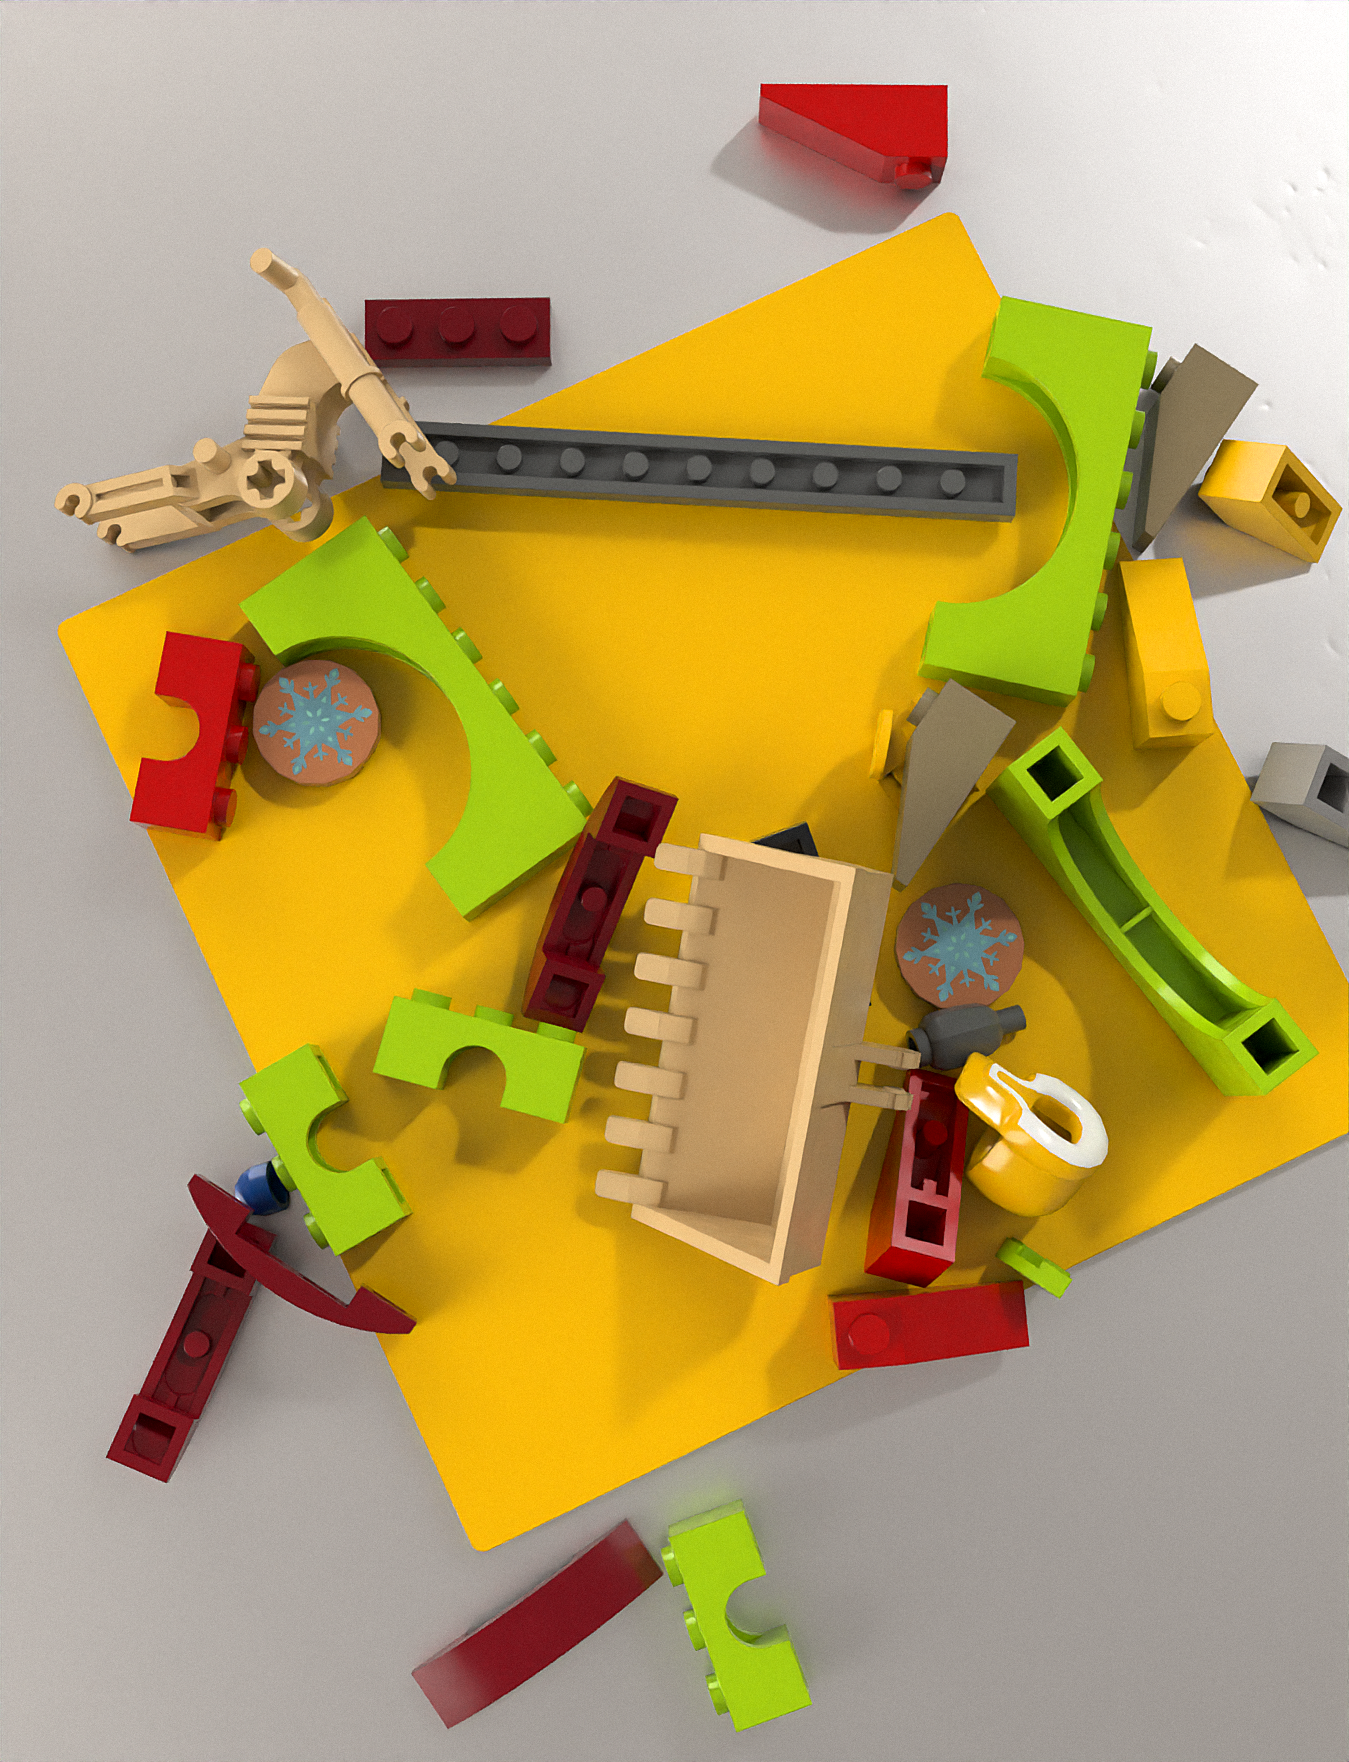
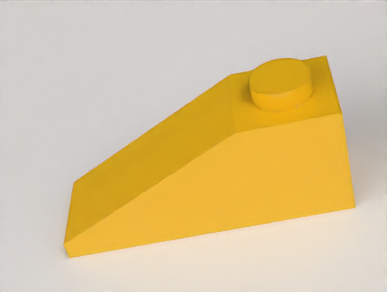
[1117,557,1215,750]

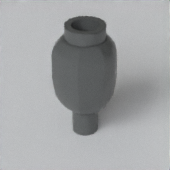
[906,1003,1026,1071]

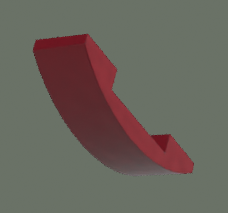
[521,776,679,1033]
[187,1174,417,1334]
[105,1222,278,1483]
[411,1518,664,1729]

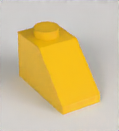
[1197,439,1343,563]

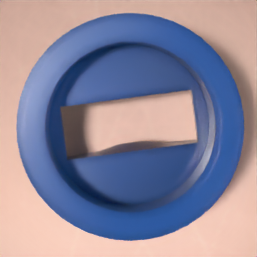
[235,1160,289,1216]

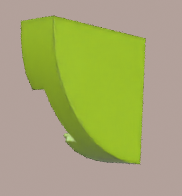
[995,1237,1073,1299]

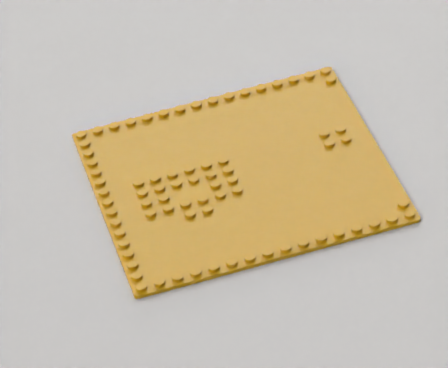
[57,212,1349,1552]

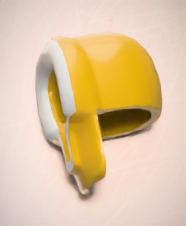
[954,1052,1109,1217]

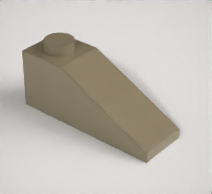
[1132,343,1259,553]
[891,678,1016,893]

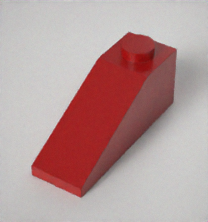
[758,84,948,190]
[864,1068,969,1288]
[827,1279,1029,1370]

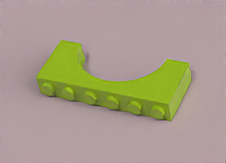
[917,295,1158,708]
[238,515,594,922]
[985,726,1319,1096]

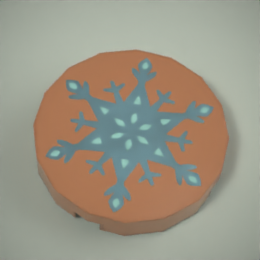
[253,659,382,787]
[894,883,1025,1009]

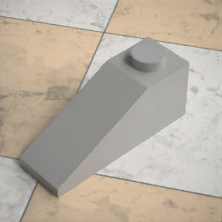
[1250,742,1349,848]

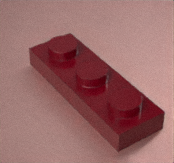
[365,297,552,368]

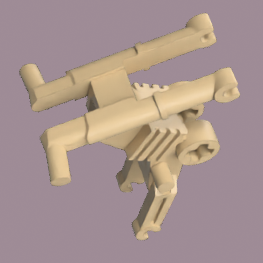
[54,248,457,553]

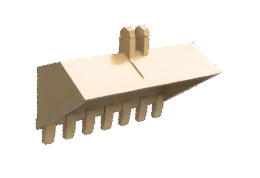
[595,833,921,1286]

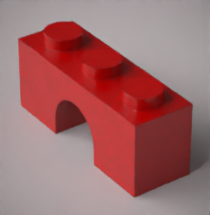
[129,631,261,841]

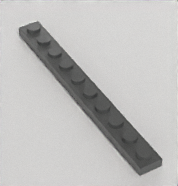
[380,421,1018,523]

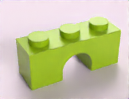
[373,988,587,1124]
[238,1043,413,1256]
[661,1498,812,1733]

